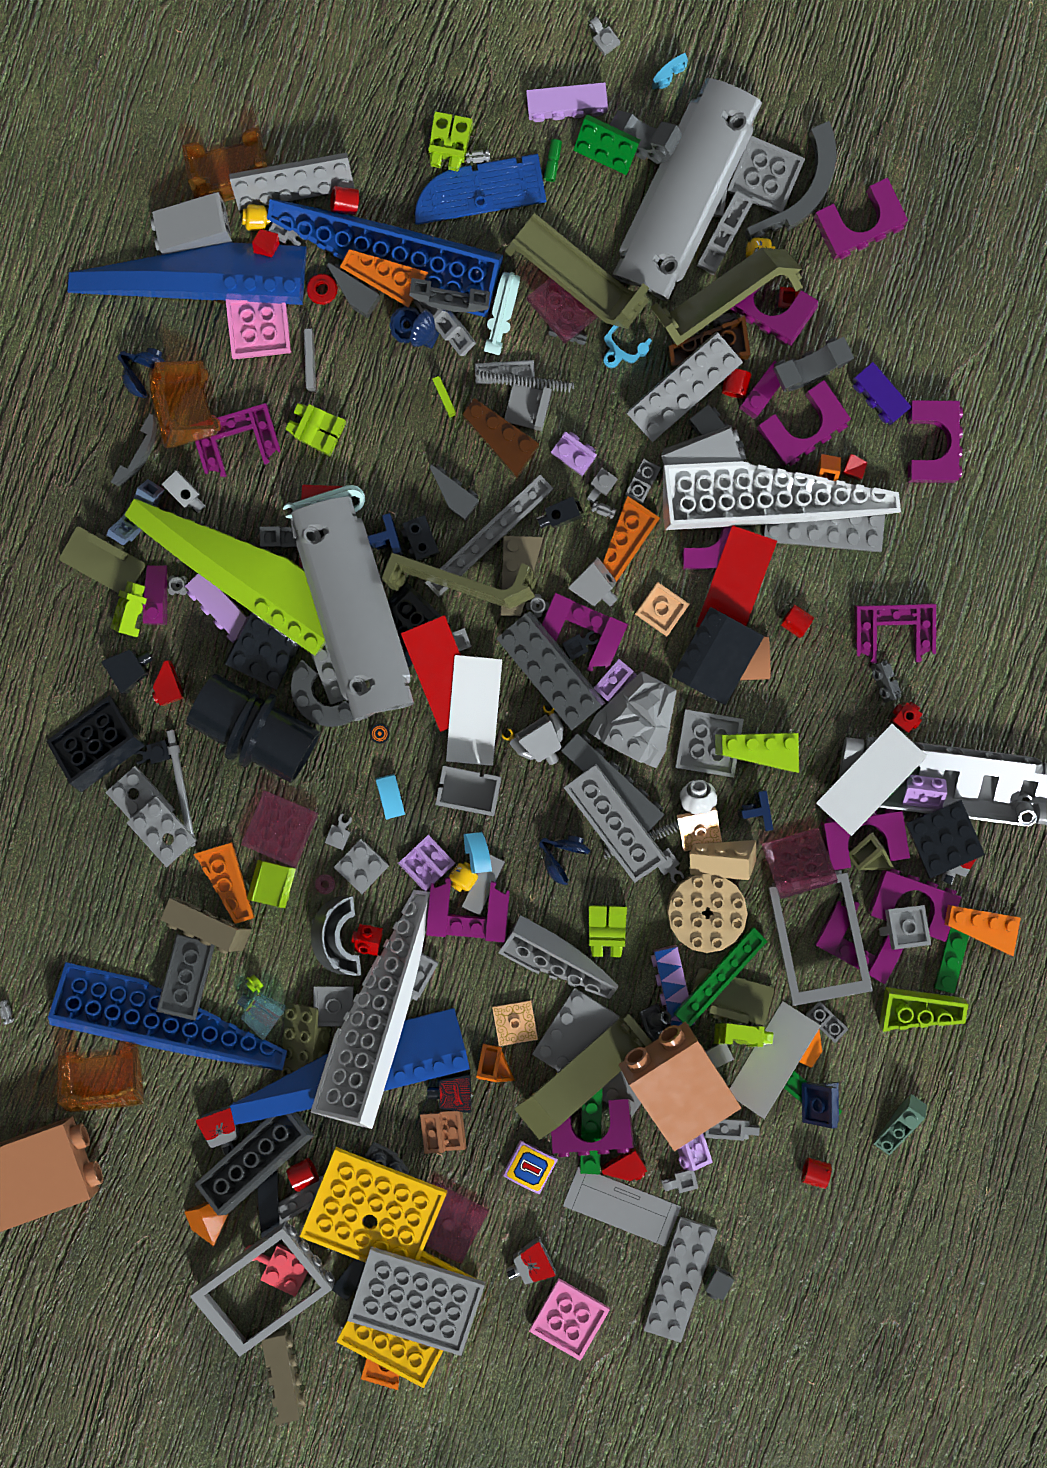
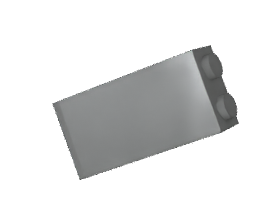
[150,192,233,255]
[661,425,746,465]

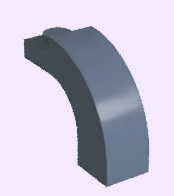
[107,479,164,545]

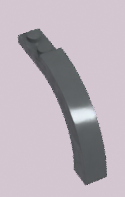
[745,121,836,240]

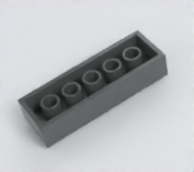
[496,611,606,730]
[195,1112,314,1215]

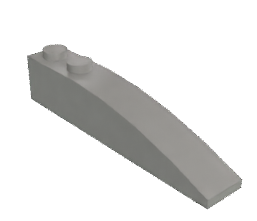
[499,915,618,999]

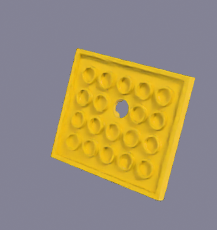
[300,1147,447,1263]
[336,1251,476,1388]

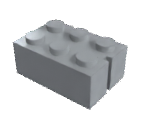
[435,766,502,816]

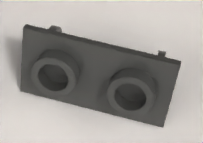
[870,660,901,703]

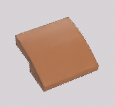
[740,637,771,680]
[420,1110,467,1154]

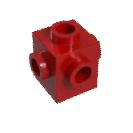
[889,702,923,733]
[352,924,383,956]

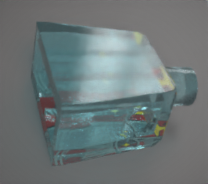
[237,993,287,1040]

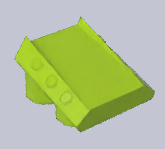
[247,860,296,908]

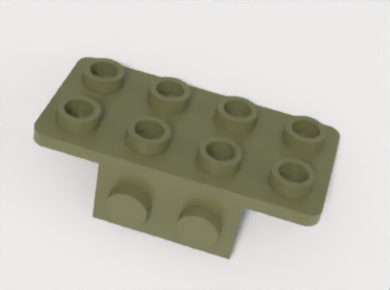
[60,527,145,593]
[691,967,774,1025]
[280,1003,330,1079]

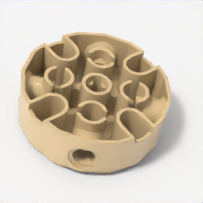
[666,874,748,953]

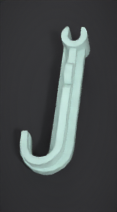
[484,272,520,355]
[283,485,365,518]

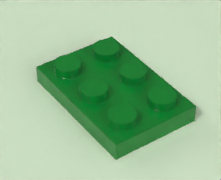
[573,115,641,176]

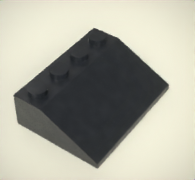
[388,582,451,668]
[672,607,764,706]
[46,695,145,792]

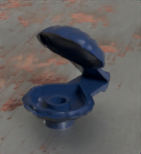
[389,306,440,349]
[118,348,169,398]
[539,835,591,885]

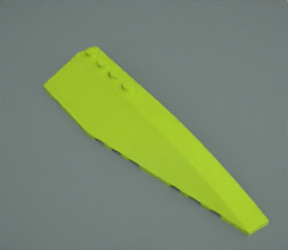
[124,499,326,656]

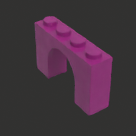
[813,178,908,260]
[729,287,818,346]
[757,380,851,467]
[907,400,963,483]
[682,526,731,570]
[821,808,910,871]
[867,868,961,942]
[551,1099,634,1157]

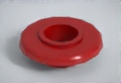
[306,273,338,305]

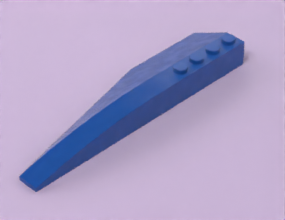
[267,199,503,318]
[67,242,307,305]
[48,962,287,1071]
[230,1008,470,1125]

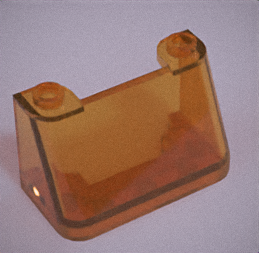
[182,127,269,202]
[150,361,221,448]
[57,1046,144,1112]

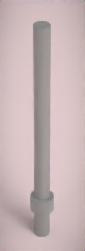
[166,730,196,847]

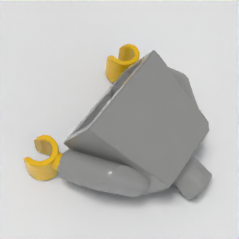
[502,706,563,765]

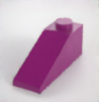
[739,360,781,420]
[143,565,167,625]

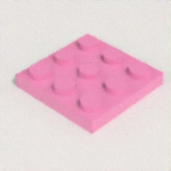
[226,299,292,360]
[529,1278,610,1361]

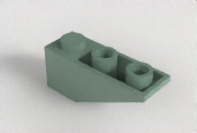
[873,1094,927,1155]

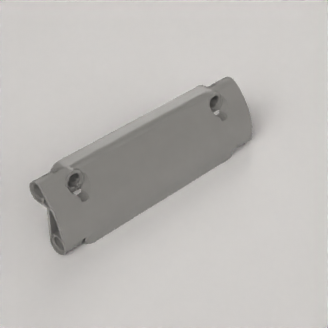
[612,78,762,301]
[291,497,414,721]
[838,737,1047,826]

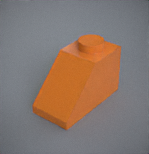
[816,454,841,481]

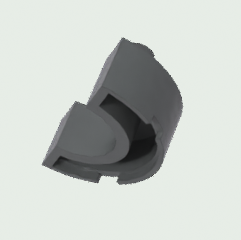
[610,110,682,164]
[773,337,854,392]
[291,660,354,727]
[311,896,361,976]

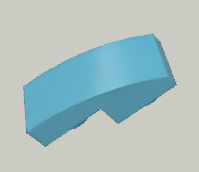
[652,53,688,90]
[375,774,405,820]
[464,832,492,873]

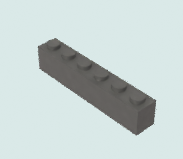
[561,733,664,832]

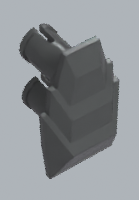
[639,1003,671,1042]
[363,1142,410,1175]

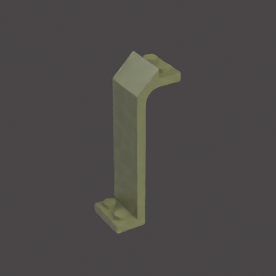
[505,213,649,329]
[651,248,803,346]
[382,553,536,609]
[514,1014,652,1140]

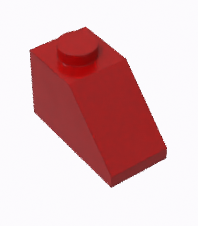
[152,660,186,706]
[601,1147,647,1181]

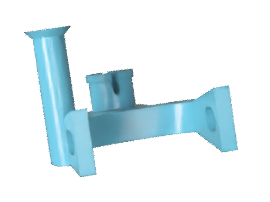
[604,325,652,368]

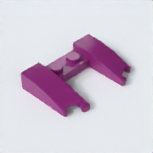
[190,403,281,477]
[542,593,628,671]
[854,603,936,663]
[426,877,510,943]
[814,901,903,984]

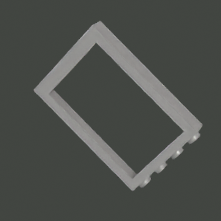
[768,870,873,1006]
[190,1221,335,1357]

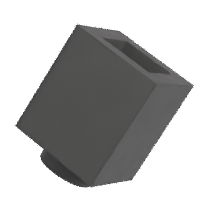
[704,1265,734,1301]

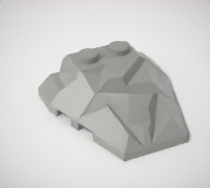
[587,671,677,768]

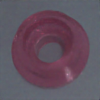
[315,874,335,894]

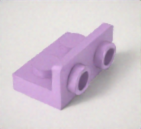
[551,432,597,476]
[902,775,947,809]
[677,1133,713,1171]

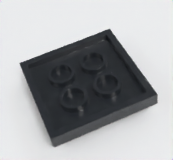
[224,611,300,690]
[905,800,985,878]

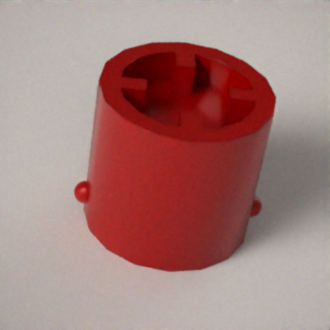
[330,186,359,215]
[721,369,752,399]
[780,604,814,638]
[801,1157,832,1189]
[286,1158,319,1192]

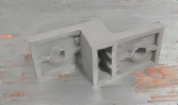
[105,766,197,867]

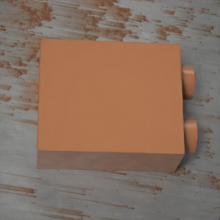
[618,1021,741,1151]
[0,1116,103,1232]

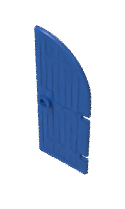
[415,154,547,225]

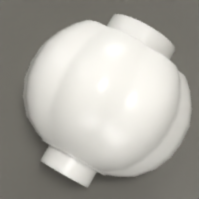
[680,780,717,815]

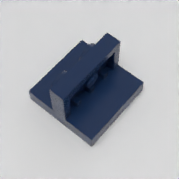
[367,513,404,556]
[737,789,773,831]
[802,1082,839,1129]

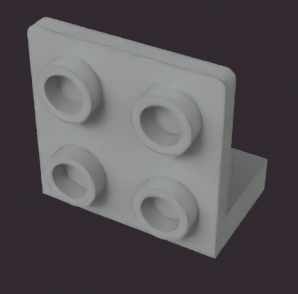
[504,384,552,431]

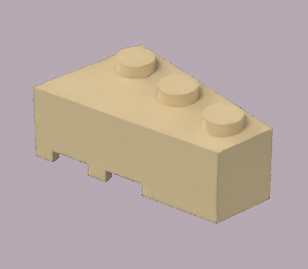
[690,840,756,880]

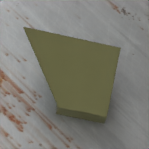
[849,833,895,871]

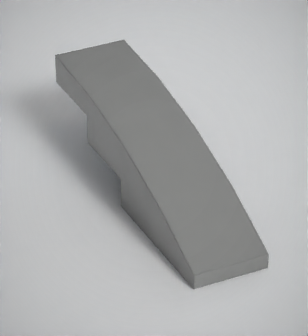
[697,191,754,275]
[413,299,476,356]

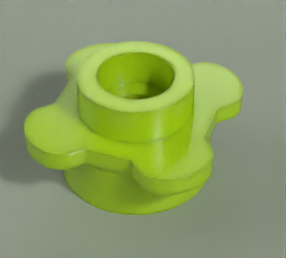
[246,974,264,993]

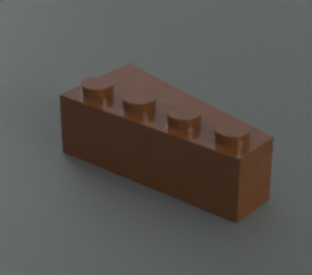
[667,316,751,371]
[463,398,539,479]

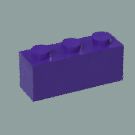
[852,362,911,425]

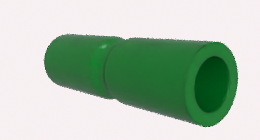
[544,139,562,182]

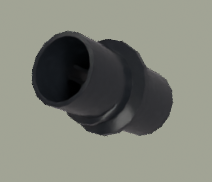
[186,673,321,783]

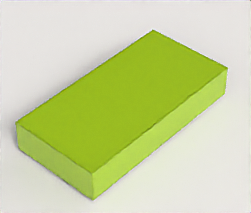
[432,376,456,418]

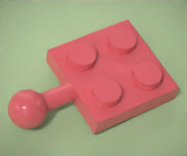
[244,1243,308,1297]

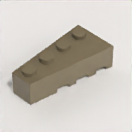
[501,536,543,617]
[160,898,252,954]
[262,1329,306,1425]

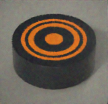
[370,724,390,743]

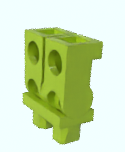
[429,112,473,172]
[286,403,346,457]
[110,581,147,637]
[588,905,627,957]
[713,1023,774,1047]

